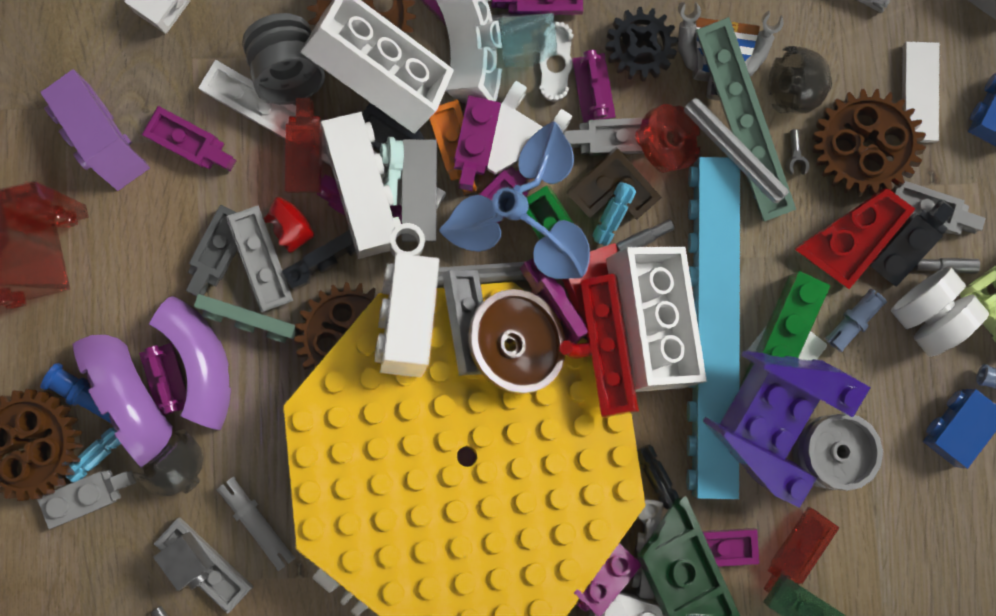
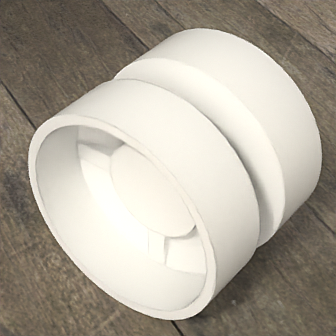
[891,266,989,357]

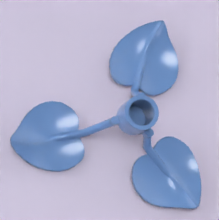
[439,122,590,279]

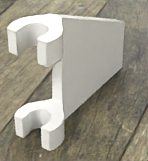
[487,81,572,175]

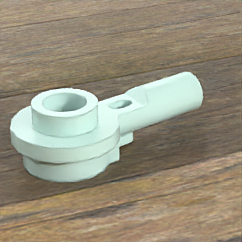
[380,137,404,205]

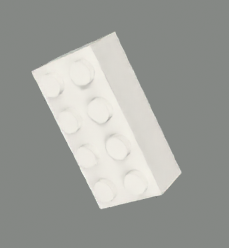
[301,0,454,134]
[606,247,707,392]

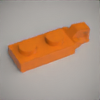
[429,99,477,196]

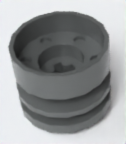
[242,13,325,105]

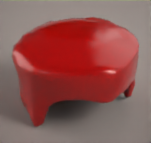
[263,197,314,253]

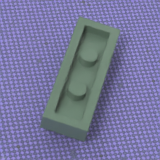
[194,294,299,343]

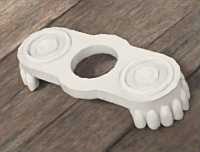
[539,22,573,102]

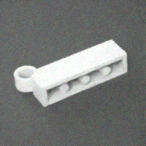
[321,112,425,259]

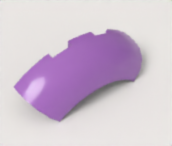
[149,296,231,430]
[73,334,173,467]

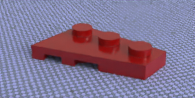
[794,188,915,290]

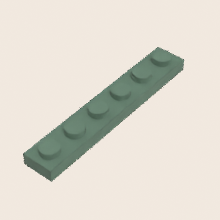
[695,17,796,222]

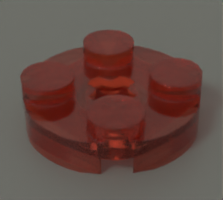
[635,103,701,173]

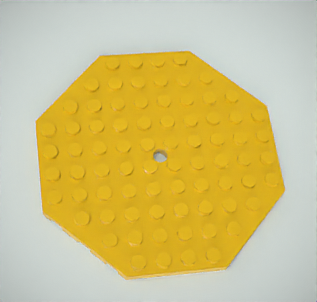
[284,282,646,616]

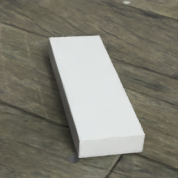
[902,42,939,143]

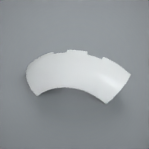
[436,0,502,105]

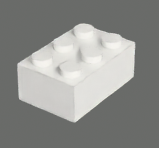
[374,253,439,378]

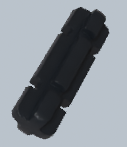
[637,445,679,509]

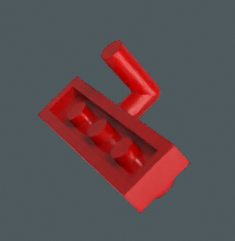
[559,273,639,418]

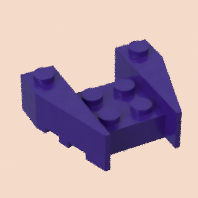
[703,351,871,508]

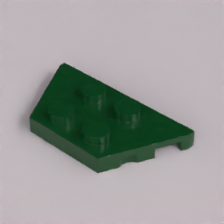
[637,496,740,616]

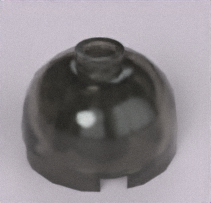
[768,46,832,114]
[133,428,204,497]

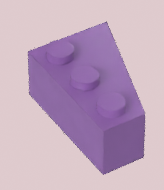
[40,69,150,191]

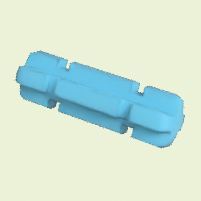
[592,182,636,246]
[65,427,121,483]

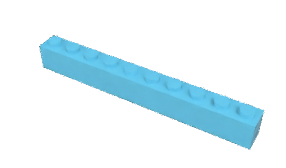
[686,157,740,499]

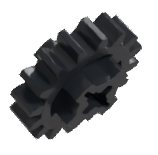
[605,7,679,81]

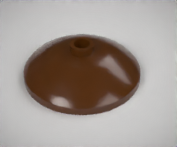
[468,289,566,394]

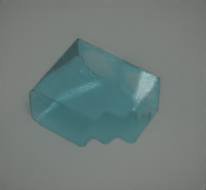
[499,13,557,67]

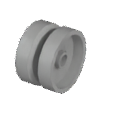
[792,413,883,491]

